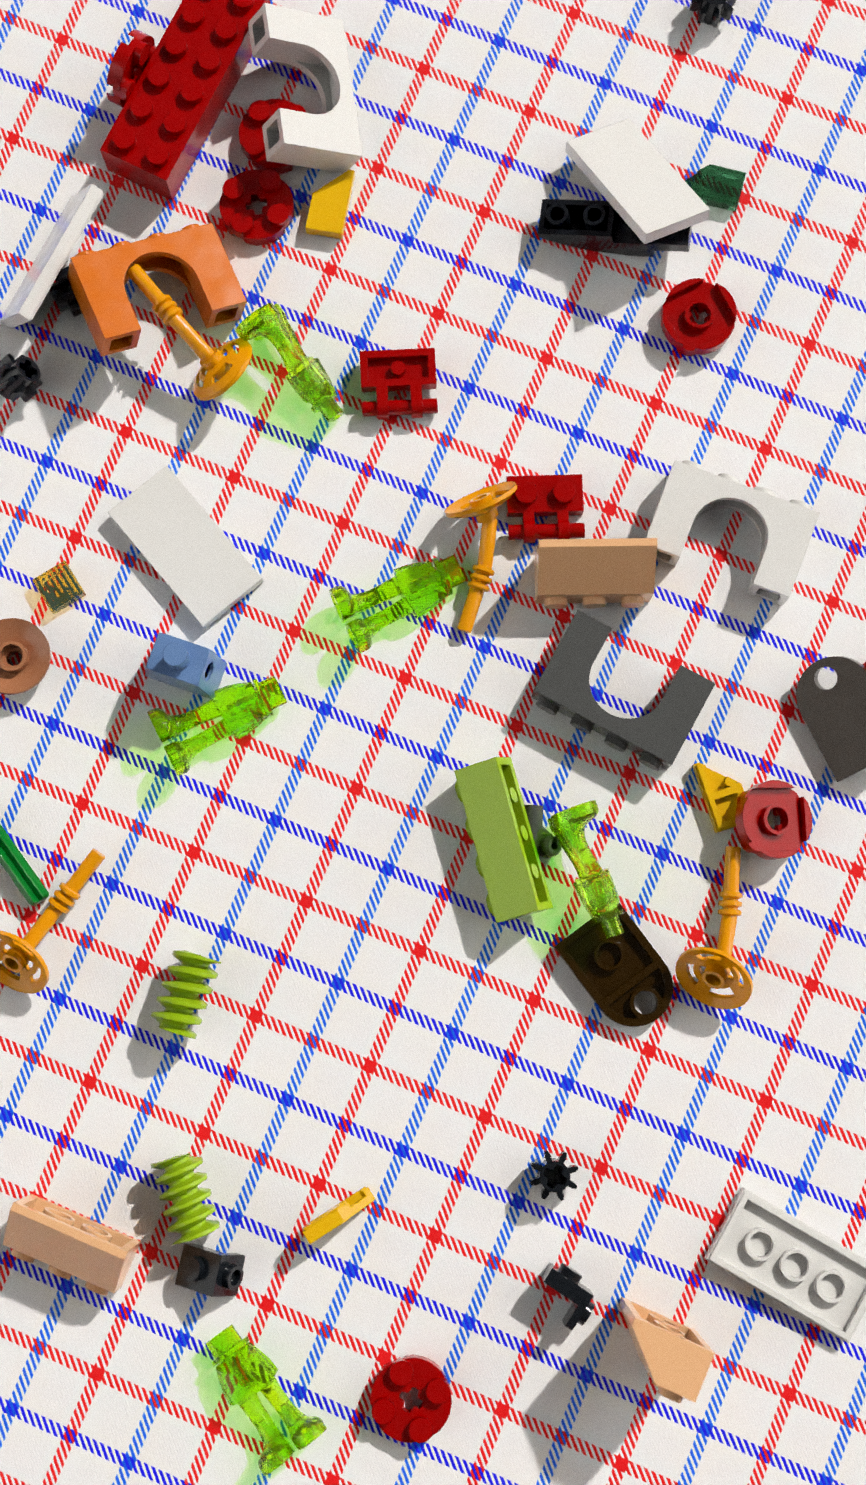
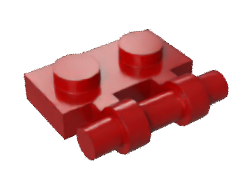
[360,348,438,420]
[506,474,585,543]

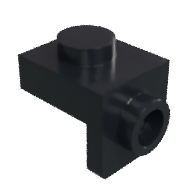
[175,1243,245,1297]
[541,1263,595,1331]

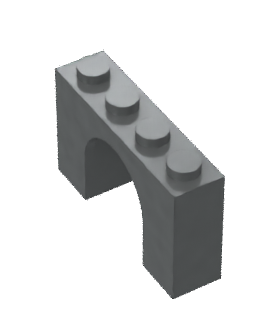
[531,610,715,771]

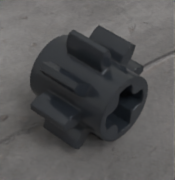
[689,0,736,28]
[50,266,82,317]
[0,353,42,403]
[529,1150,578,1201]

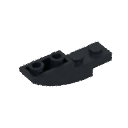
[538,199,692,257]

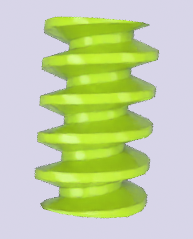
[150,950,221,1039]
[151,1153,220,1245]

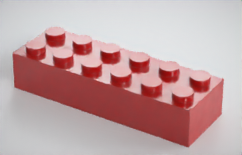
[100,0,270,201]

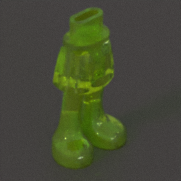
[235,303,344,422]
[329,555,466,653]
[147,676,287,776]
[547,800,624,939]
[206,1324,327,1476]

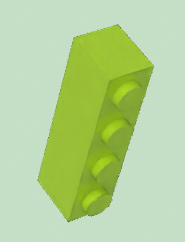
[454,757,553,923]

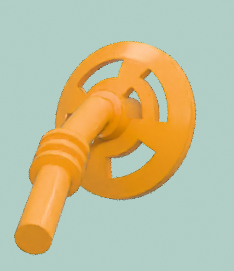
[127,264,252,401]
[444,481,517,633]
[675,846,753,1009]
[0,848,105,994]

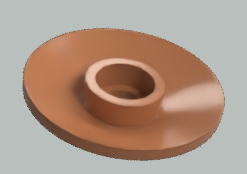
[0,618,51,695]

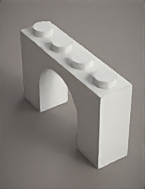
[248,3,363,173]
[645,460,820,606]

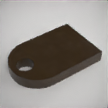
[796,656,866,782]
[554,900,673,1027]

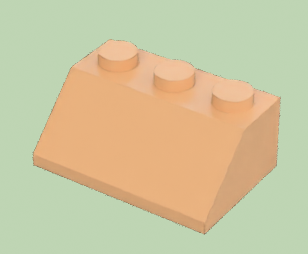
[534,538,657,609]
[3,1194,141,1295]
[619,1297,715,1403]

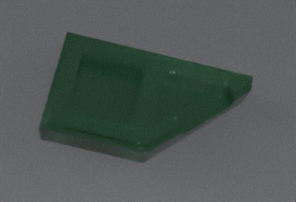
[685,164,746,212]

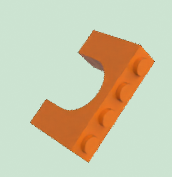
[67,223,247,357]

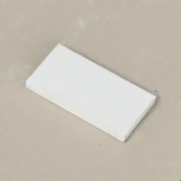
[565,119,710,244]
[0,183,104,328]
[108,465,263,629]
[704,1187,866,1344]

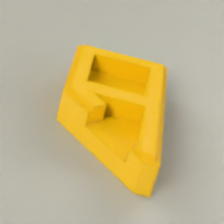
[305,170,355,239]
[692,762,744,833]
[303,1187,375,1244]

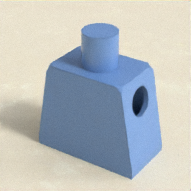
[145,632,227,700]

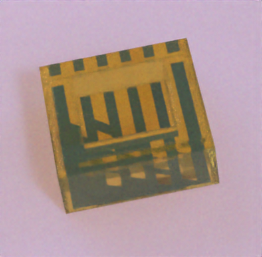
[32,560,86,614]

